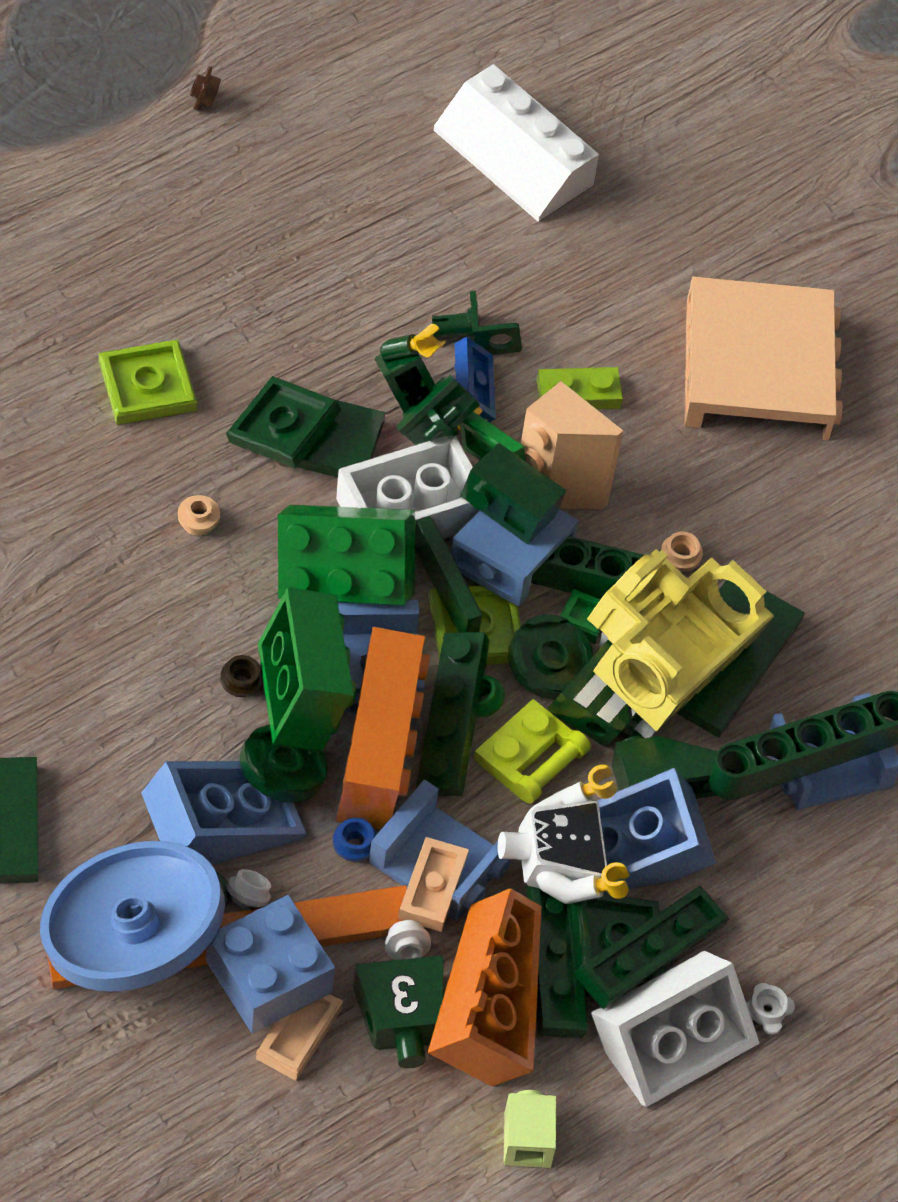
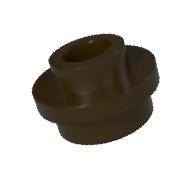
[221,655,264,697]

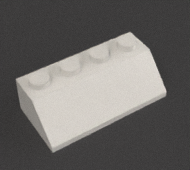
[434,64,599,222]

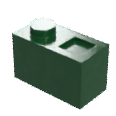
[460,442,567,545]

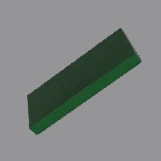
[677,580,805,738]

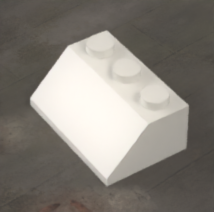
[591,951,760,1107]

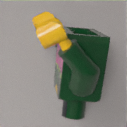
[374,324,487,431]

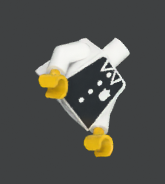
[497,765,630,904]

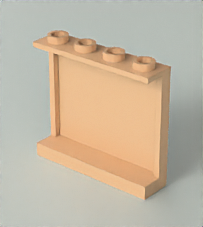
[685,276,843,440]

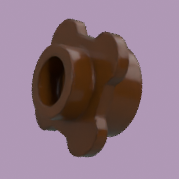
[190,66,221,111]

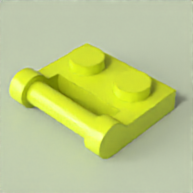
[474,699,591,804]

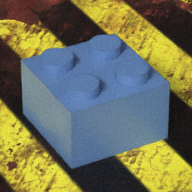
[206,895,335,1034]

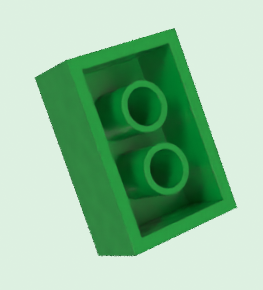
[278,505,415,605]
[258,587,356,751]

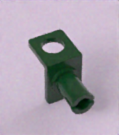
[432,290,522,355]

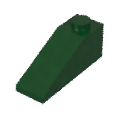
[611,736,739,799]

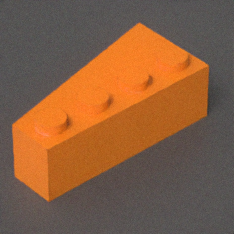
[336,627,430,830]
[428,888,541,1087]

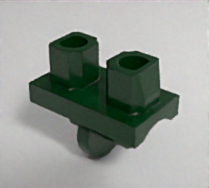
[396,375,480,445]

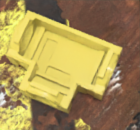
[587,549,774,732]

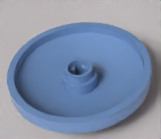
[40,841,225,991]

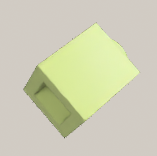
[504,1090,556,1168]

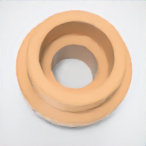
[178,495,220,536]
[661,531,703,572]

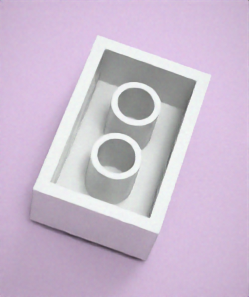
[336,436,480,539]

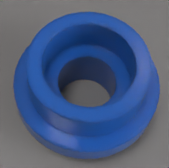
[333,818,377,862]

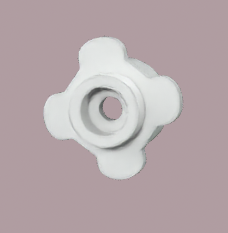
[746,983,795,1034]

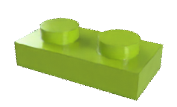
[537,367,623,410]

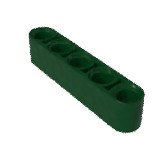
[531,536,644,599]
[709,691,898,800]

